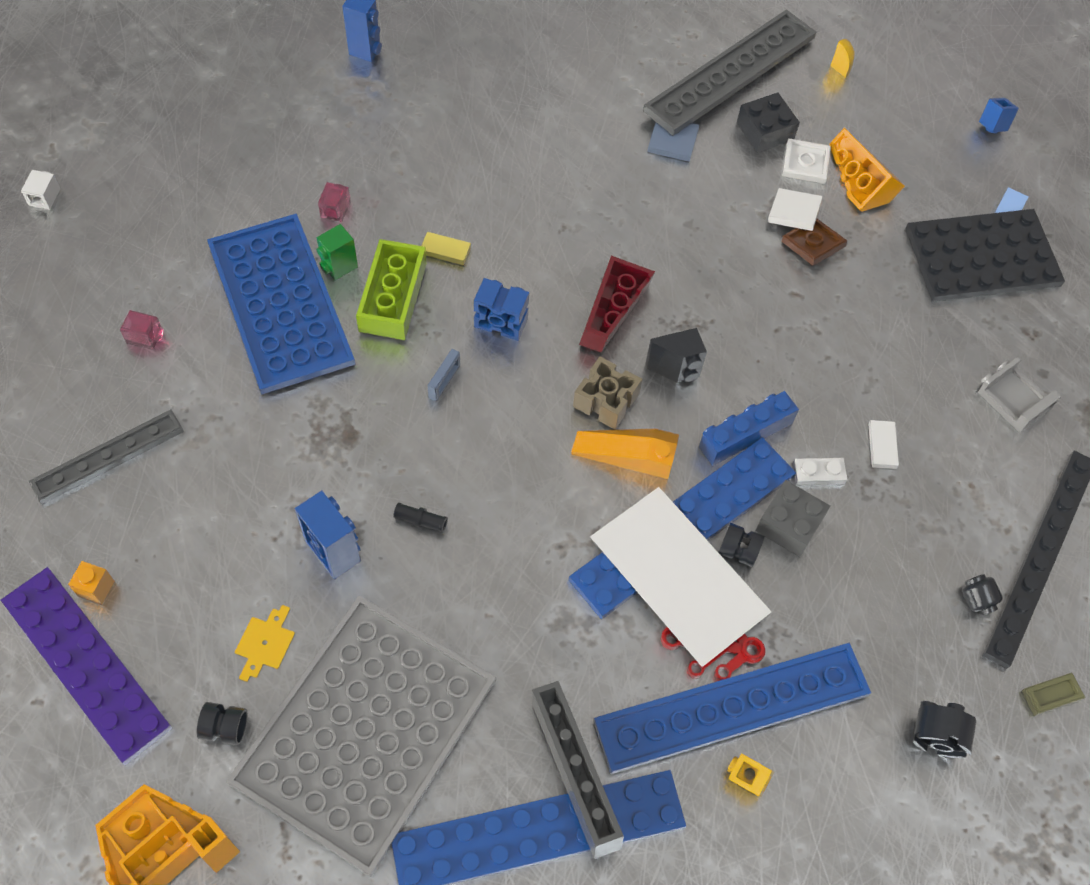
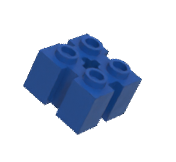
[474,278,529,341]

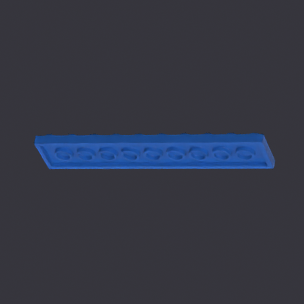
[568,437,796,620]
[593,642,871,774]
[392,770,687,885]

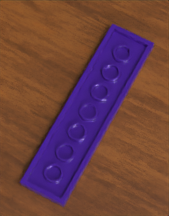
[0,567,173,766]

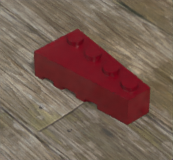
[579,255,655,352]

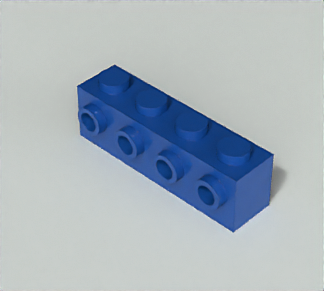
[699,391,799,466]

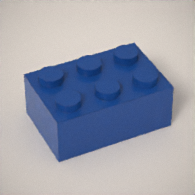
[294,490,361,580]

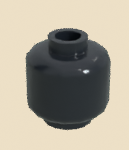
[962,574,1003,615]

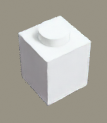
[21,170,61,210]

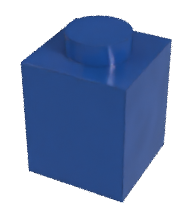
[979,98,1019,134]

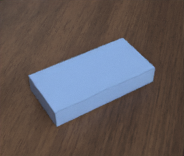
[995,187,1029,213]

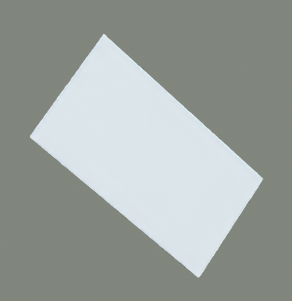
[590,487,771,667]

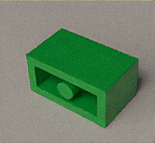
[316,224,358,281]

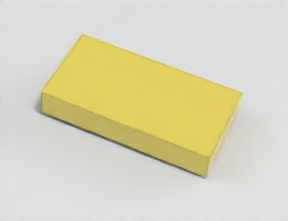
[421,232,471,266]

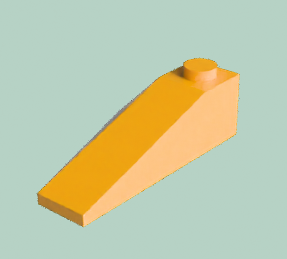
[829,128,905,212]
[571,428,679,479]

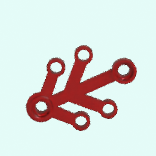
[661,627,766,681]

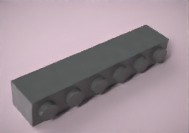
[532,681,624,859]

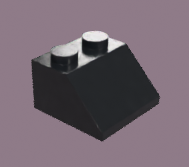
[645,328,707,383]

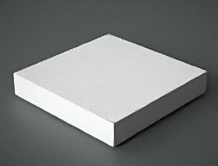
[782,138,831,184]
[768,188,823,231]

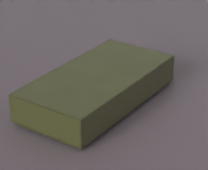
[1021,673,1086,716]

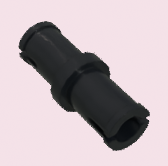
[393,502,448,533]

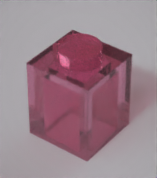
[318,182,351,222]
[120,310,163,349]

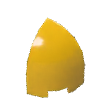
[831,39,855,78]

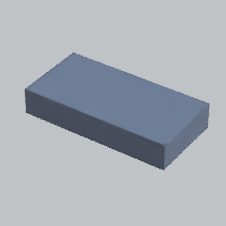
[427,349,460,401]

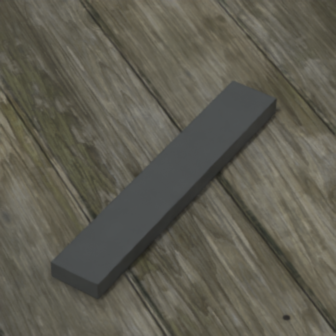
[29,409,184,505]

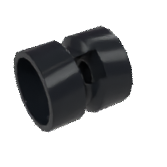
[719,523,765,567]
[196,702,248,746]

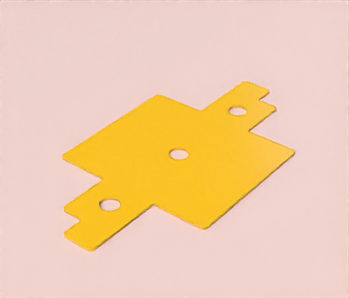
[235,605,295,682]

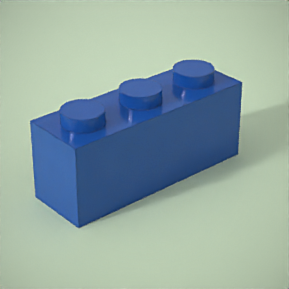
[342,0,382,62]

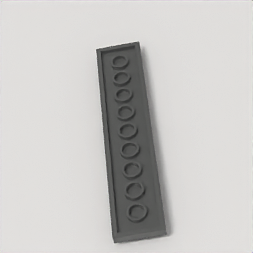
[643,9,817,136]

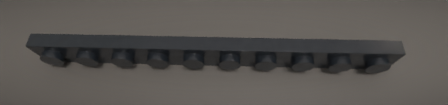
[982,450,1090,669]

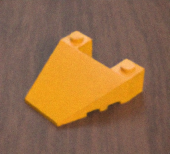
[95,784,240,885]

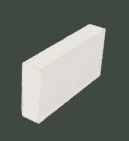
[868,420,899,469]

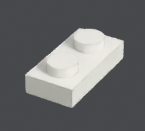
[792,458,847,486]

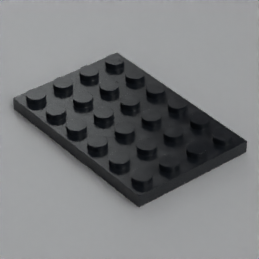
[905,209,1065,302]

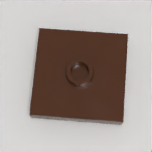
[782,219,847,266]

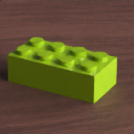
[356,239,427,340]

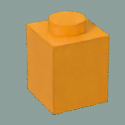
[68,561,115,605]

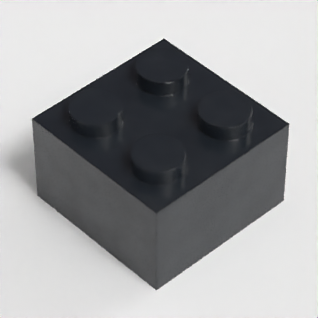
[736,92,800,153]

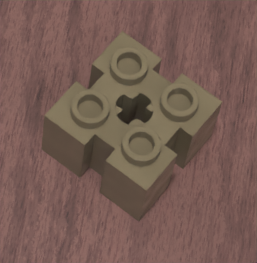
[573,356,642,429]

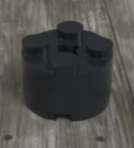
[913,701,976,758]

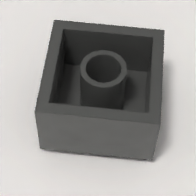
[755,480,831,557]

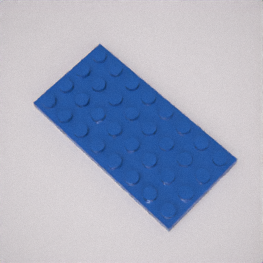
[207,213,356,395]

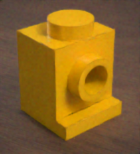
[727,753,774,797]

